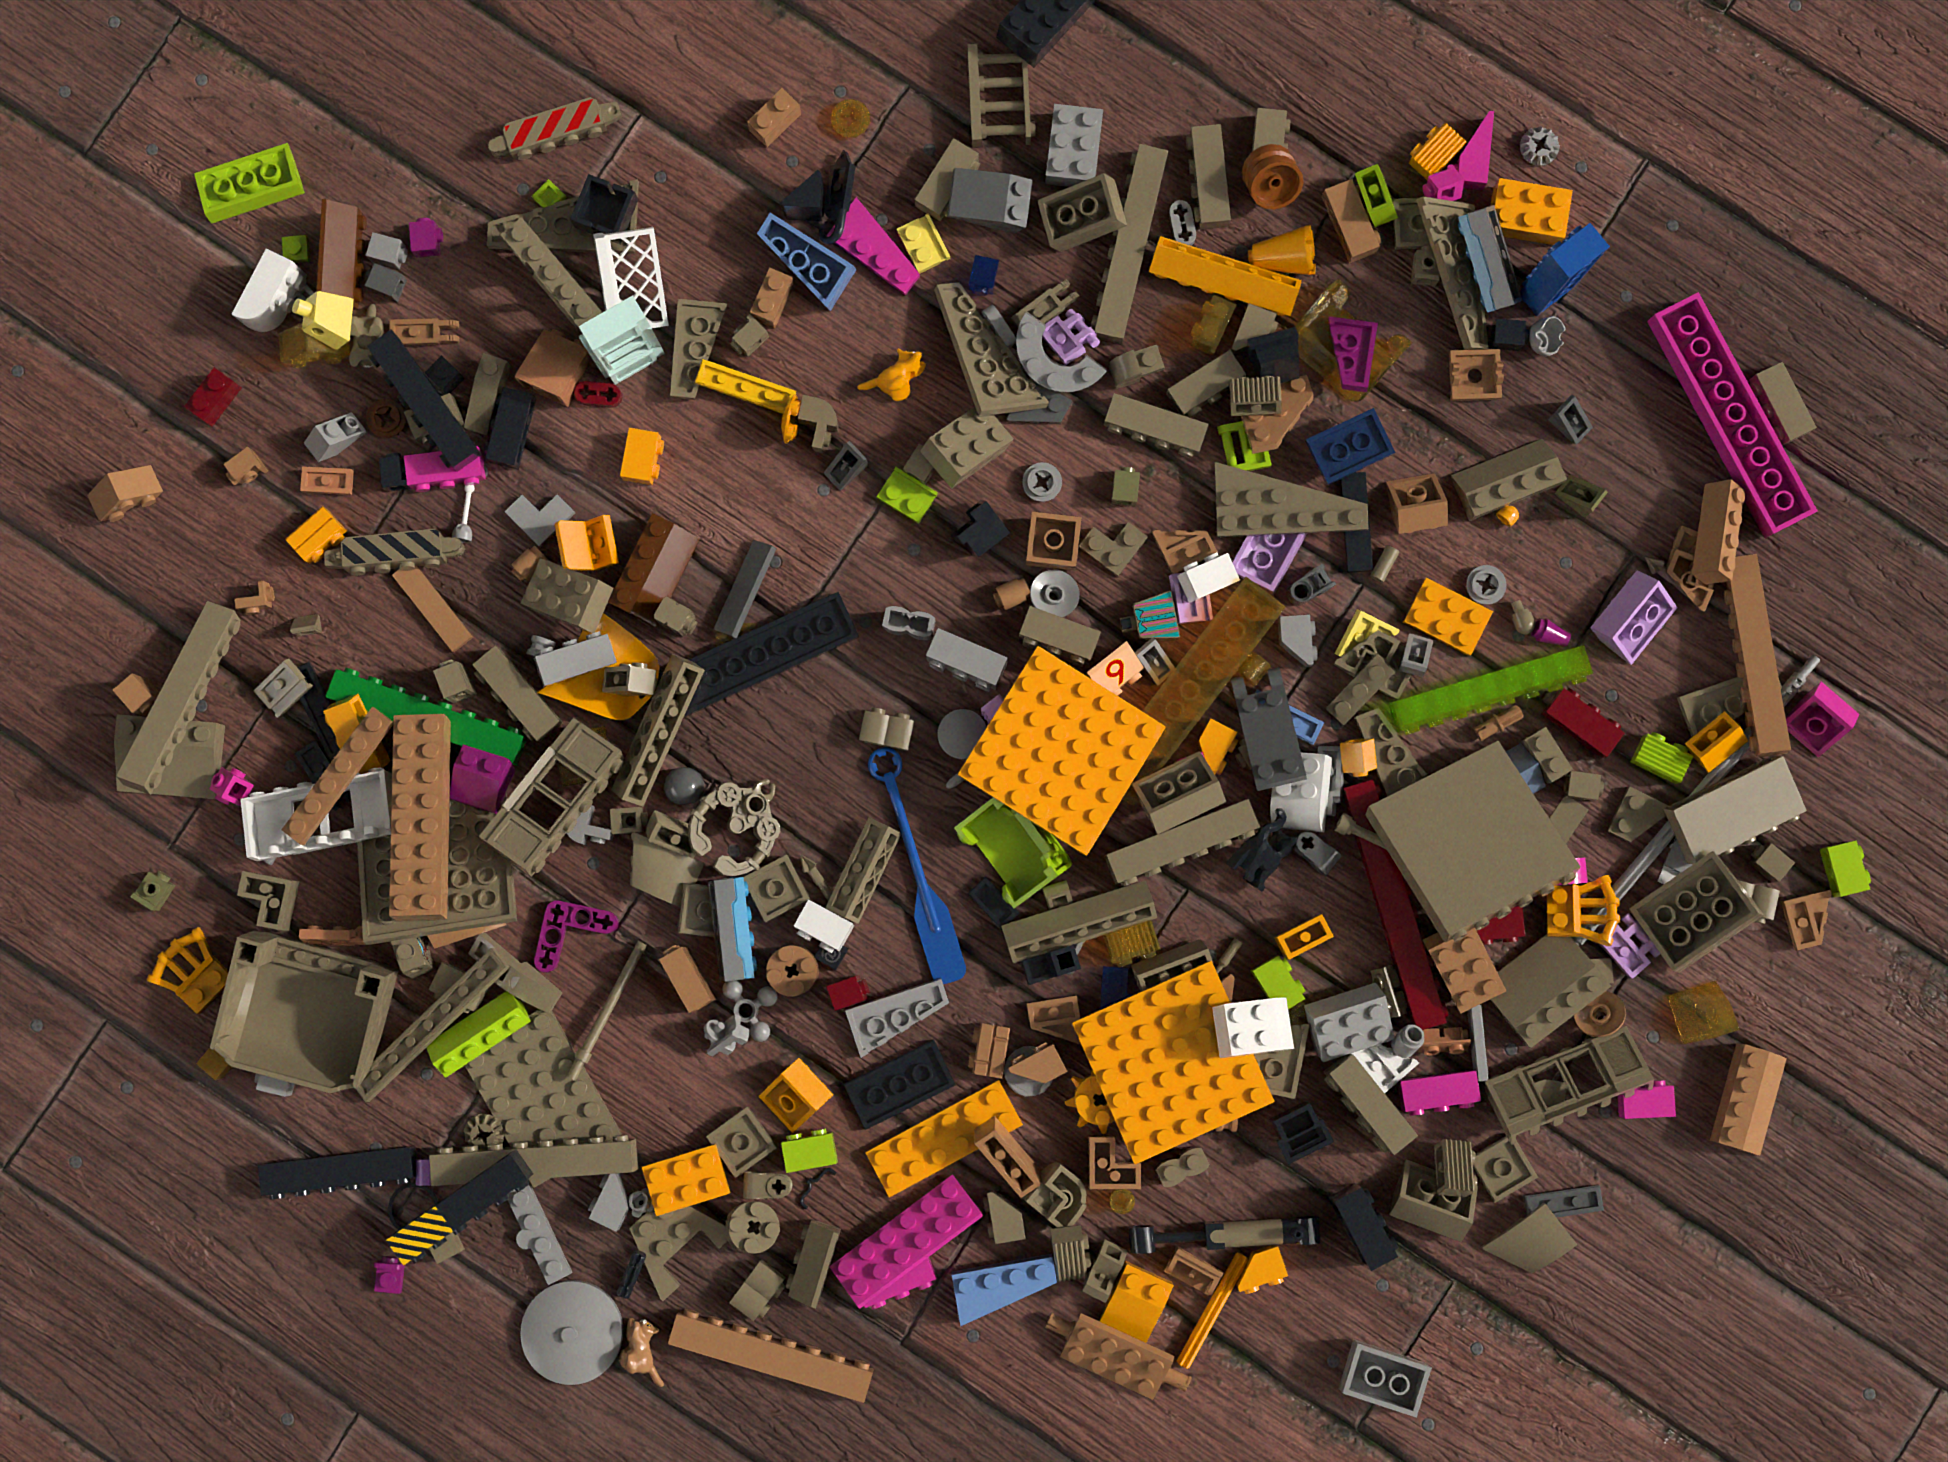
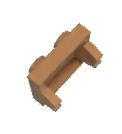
[1449,349,1504,401]

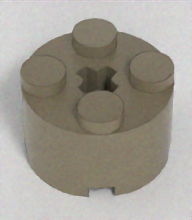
[725,1201,780,1254]

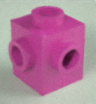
[209,767,254,807]

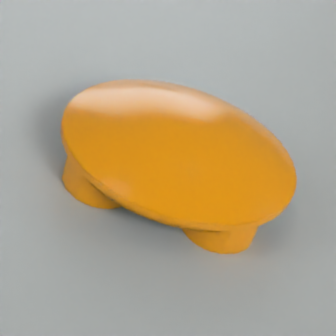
[781,394,802,444]

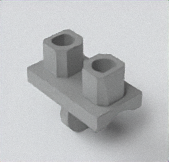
[704,1014,749,1057]

